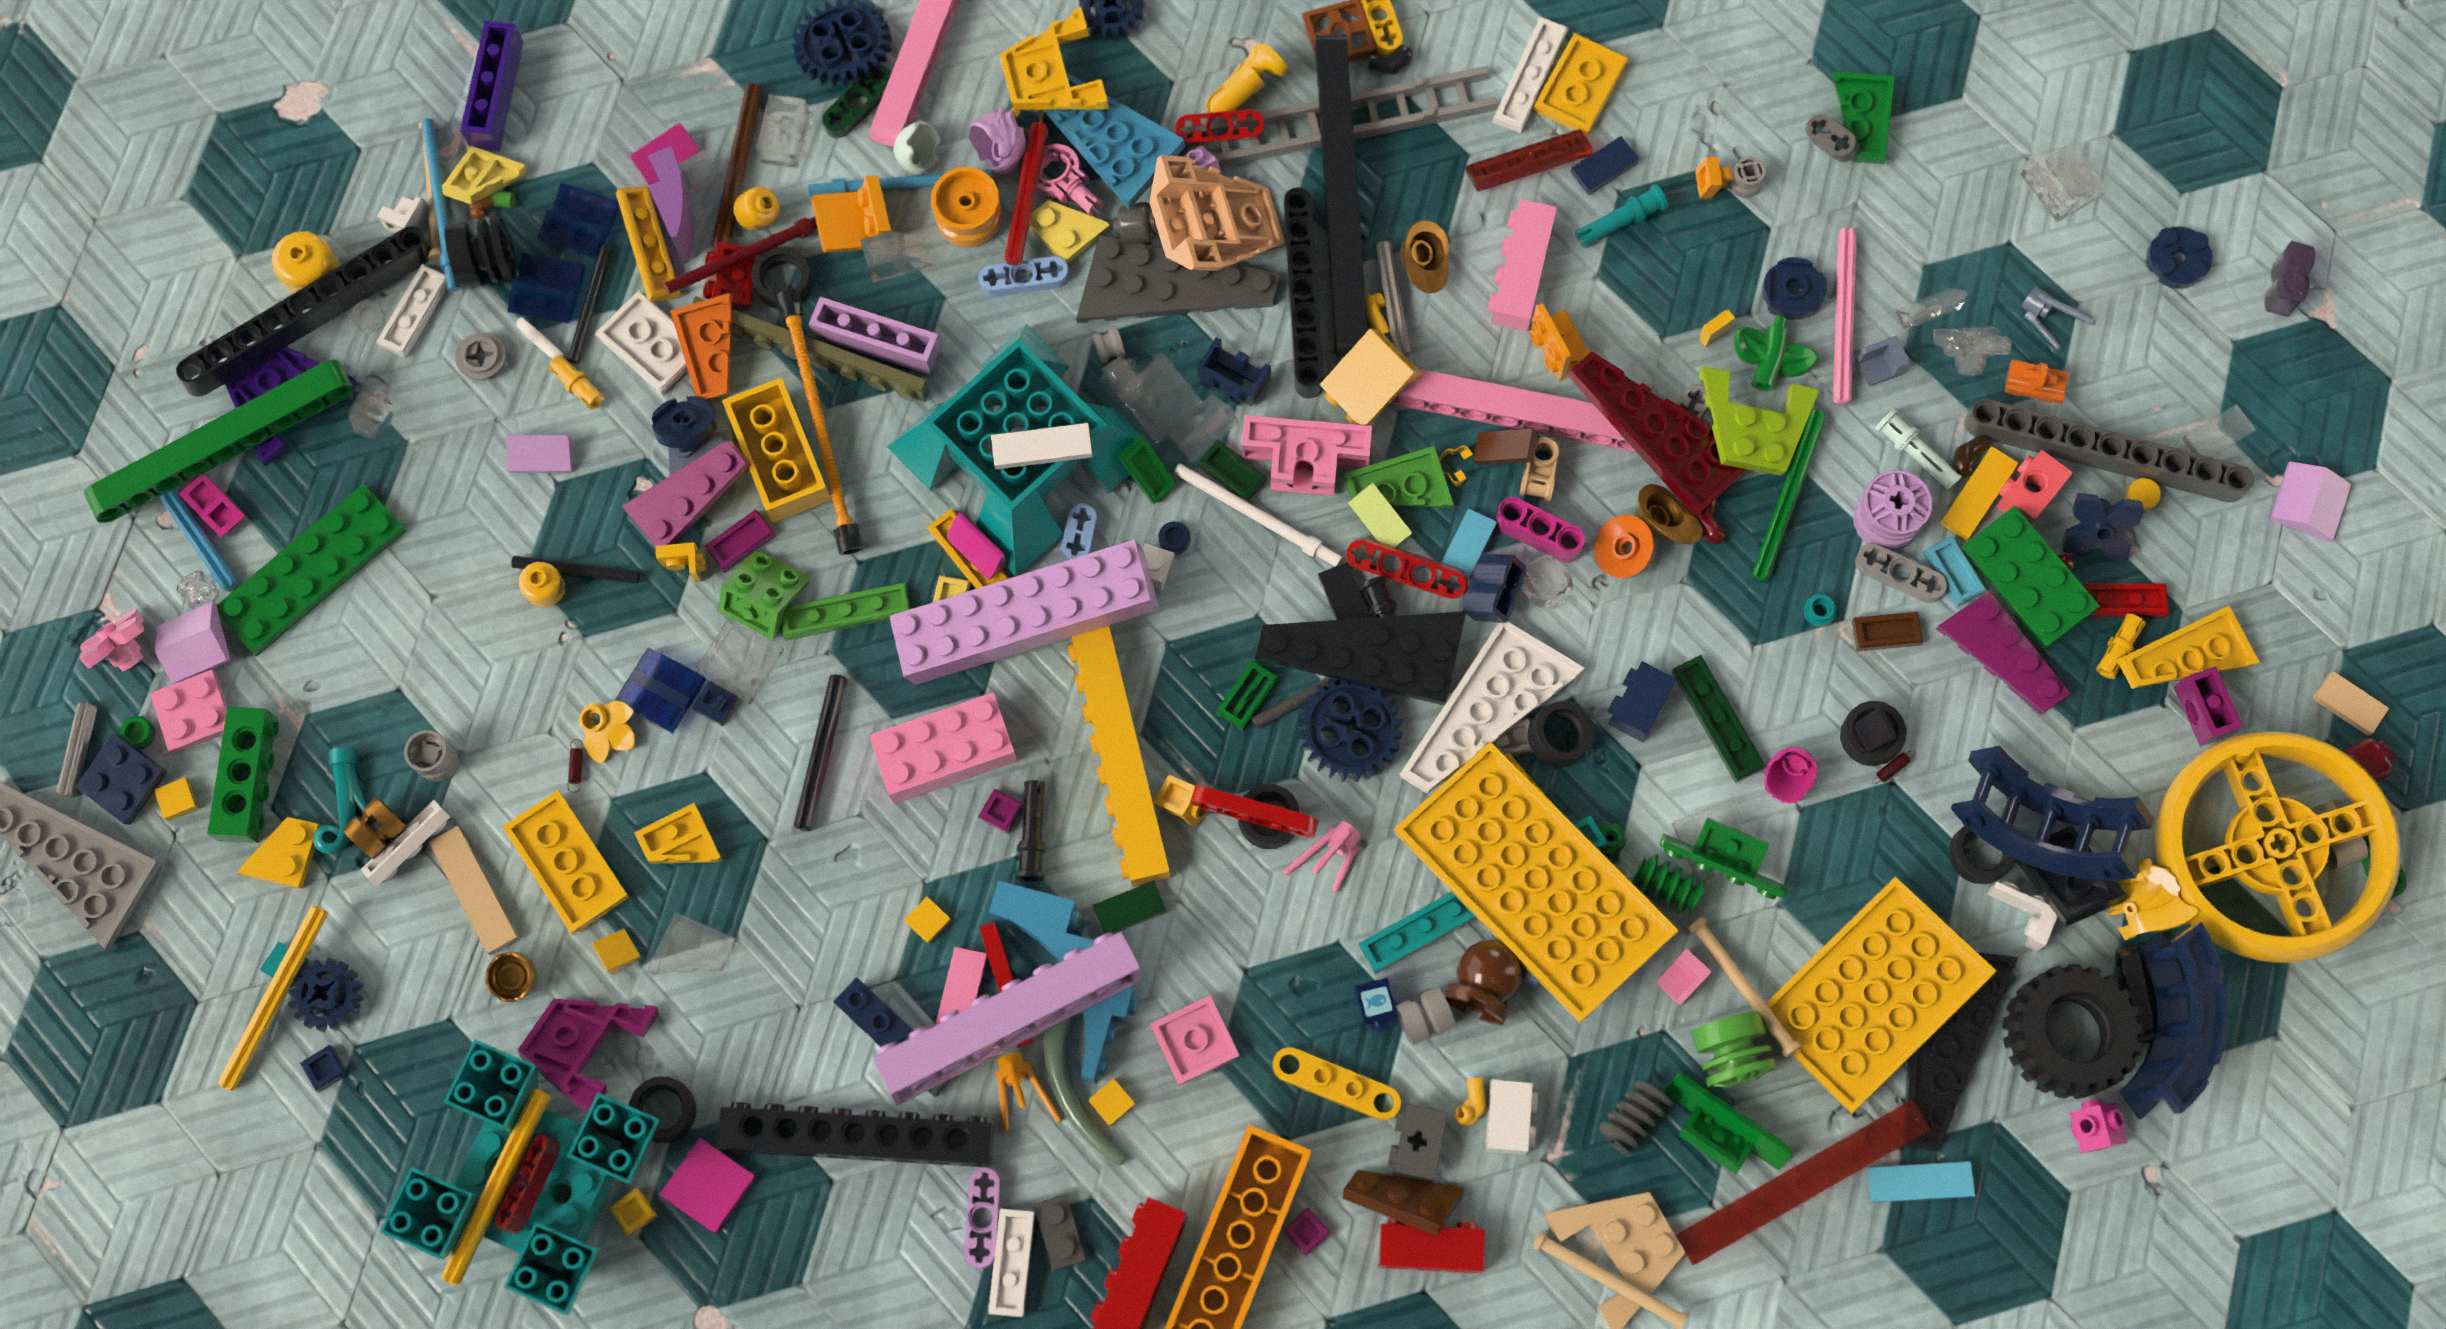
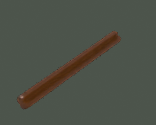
[711,83,763,248]

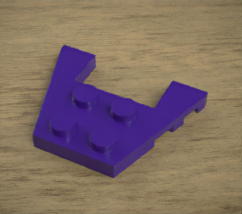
[225,346,359,467]

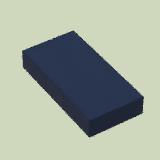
[1570,136,1639,195]

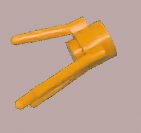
[995,1052,1062,1132]

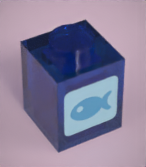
[1354,978,1398,1033]

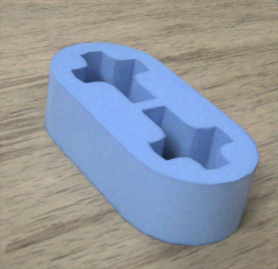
[1062,503,1097,560]

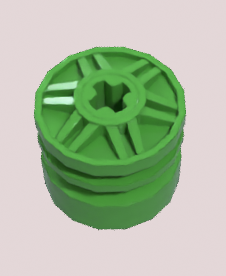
[1691,1011,1777,1088]

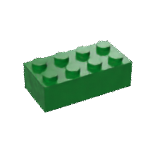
[1962,505,2100,651]

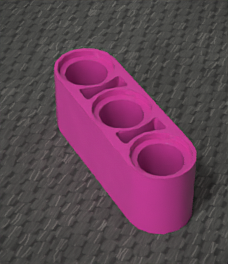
[1496,497,1585,563]

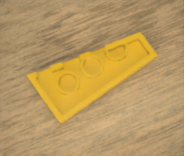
[2117,605,2260,689]

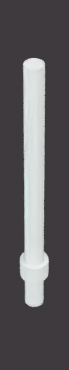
[1174,463,1343,567]

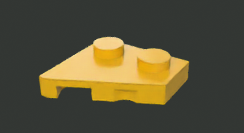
[634,803,723,864]

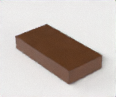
[1473,428,1538,466]
[1852,612,1923,652]

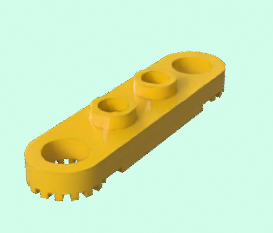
[1273,1047,1401,1121]

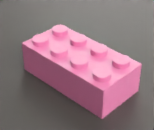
[869,692,1018,804]

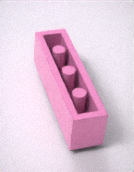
[1487,199,1557,332]

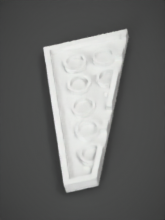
[1400,621,1585,794]

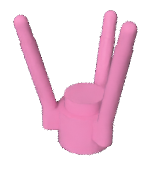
[1283,821,1362,892]

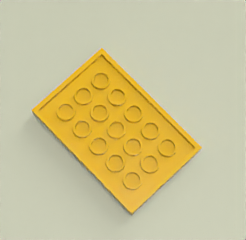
[1763,877,1996,1114]

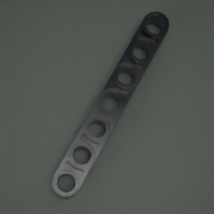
[1283,187,1324,399]

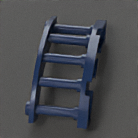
[1950,746,2154,882]
[2119,922,2229,1119]

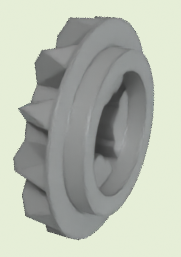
[455,332,507,381]

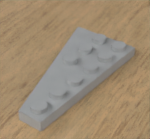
[0,782,162,951]

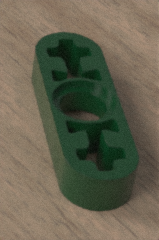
[822,65,892,138]

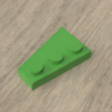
[1343,446,1454,508]

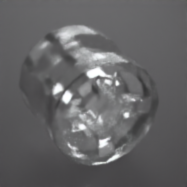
[176,571,219,610]

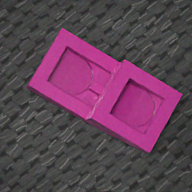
[179,473,246,538]

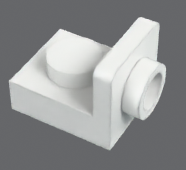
[1143,543,1175,591]

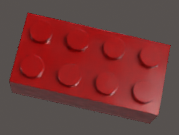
[1090,1197,1188,1329]

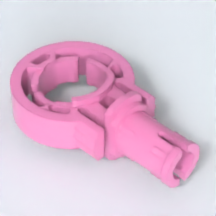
[1036,144,1104,216]

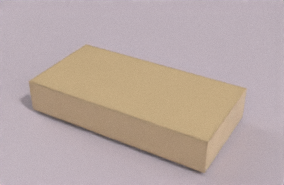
[2312,671,2389,736]

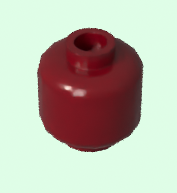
[2344,738,2396,782]

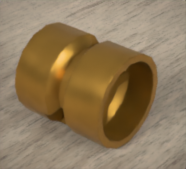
[342,797,406,859]

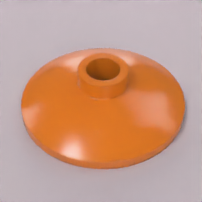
[1594,514,1655,579]

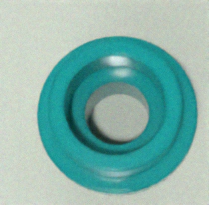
[1803,594,1837,627]

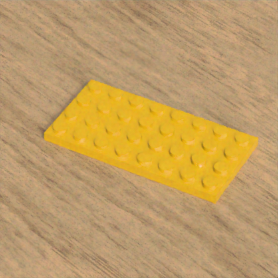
[1394,742,1679,1024]

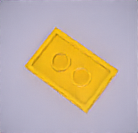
[1533,33,1629,137]

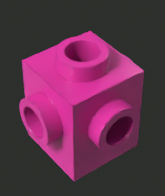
[2070,1099,2128,1153]

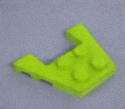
[1698,366,1819,476]

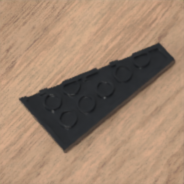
[1255,611,1467,706]
[1902,952,2018,1152]

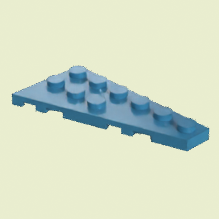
[1043,73,1185,209]

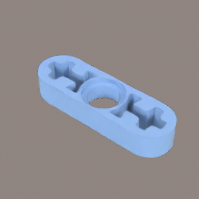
[978,256,1069,297]

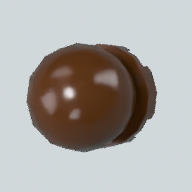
[1445,939,1523,1026]

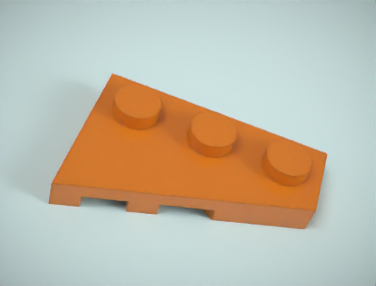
[670,293,732,400]

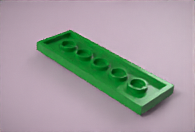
[216,483,406,656]

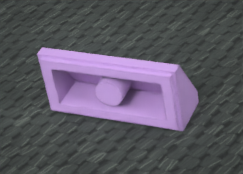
[506,435,574,473]

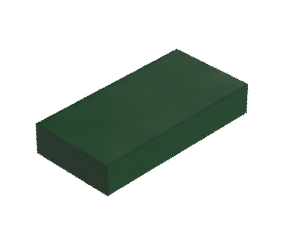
[1198,440,1267,502]
[1093,881,1167,934]

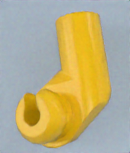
[1365,292,1390,334]
[1455,1077,1487,1126]

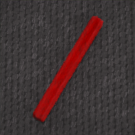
[1004,122,1048,266]

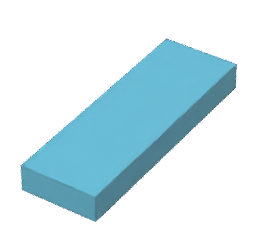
[1866,1162,1975,1203]

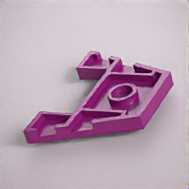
[518,998,659,1113]

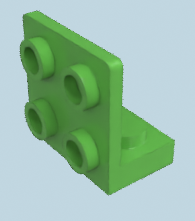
[718,550,810,640]

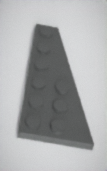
[1076,235,1280,323]

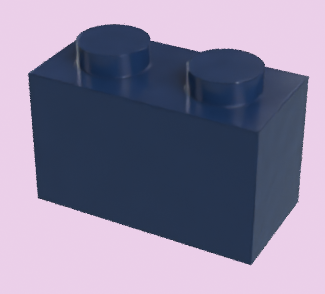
[1607,661,1677,743]

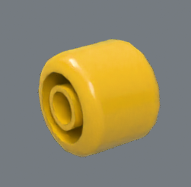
[272,231,341,294]

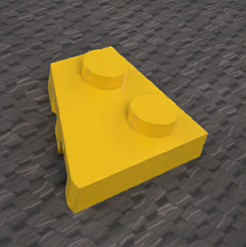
[238,817,321,889]

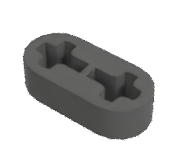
[1806,114,1859,162]

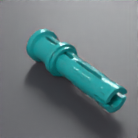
[1575,184,1668,248]

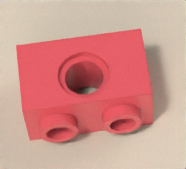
[1996,450,2073,524]

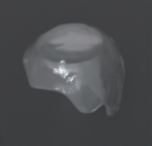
[1521,555,1573,610]

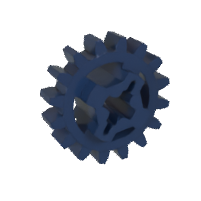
[1078,0,1144,41]
[288,958,365,1032]

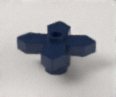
[2061,493,2144,561]

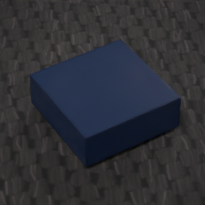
[300,1045,349,1093]

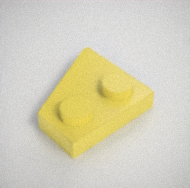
[442,146,526,205]
[1029,200,1110,264]

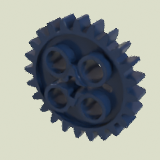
[792,0,892,87]
[1297,679,1403,782]

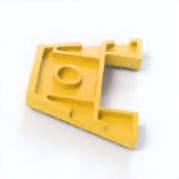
[999,7,1109,110]

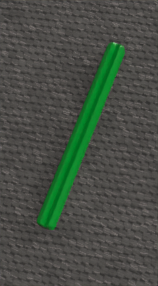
[1751,409,1827,582]

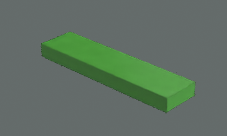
[781,582,911,641]

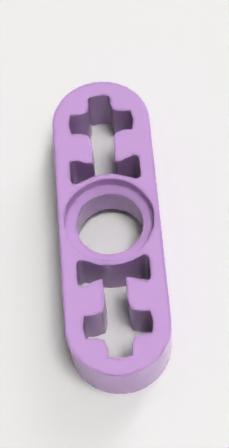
[964,1167,1001,1269]

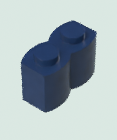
[1462,553,1526,623]

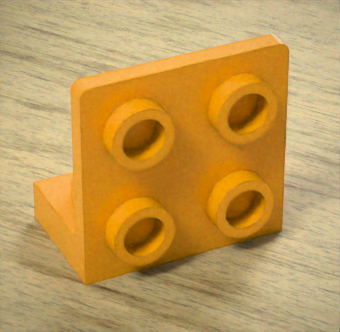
[811,175,891,253]
[1529,303,1589,382]

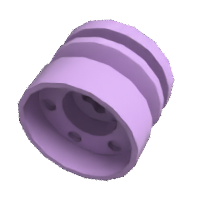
[1854,470,1932,551]

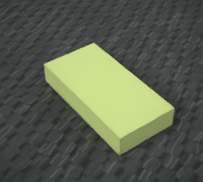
[1347,483,1412,547]

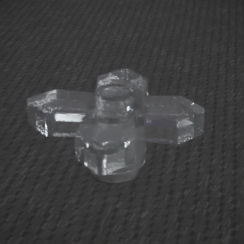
[1933,326,2012,375]

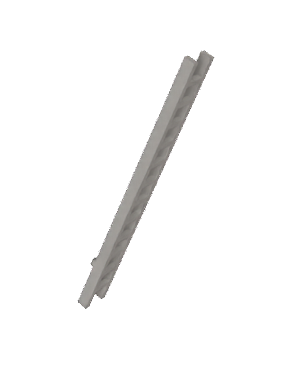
[1108,66,1498,190]

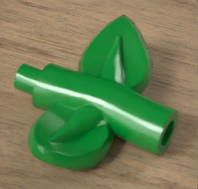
[1734,316,1820,391]

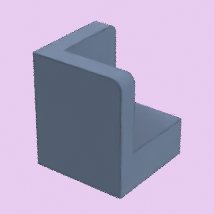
[1856,335,1910,387]

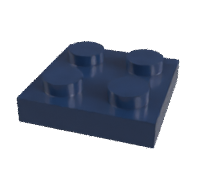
[75,734,168,825]

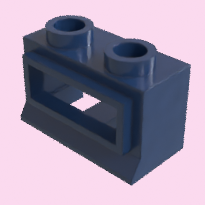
[1197,337,1271,406]

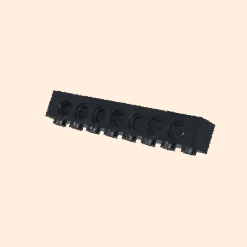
[716,1102,995,1168]

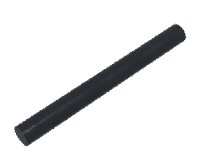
[567,246,612,364]
[511,555,640,584]

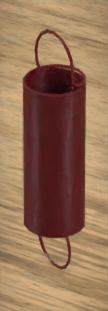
[567,739,583,793]
[1872,751,1916,784]

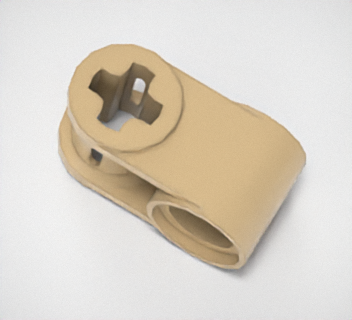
[1519,437,1559,502]

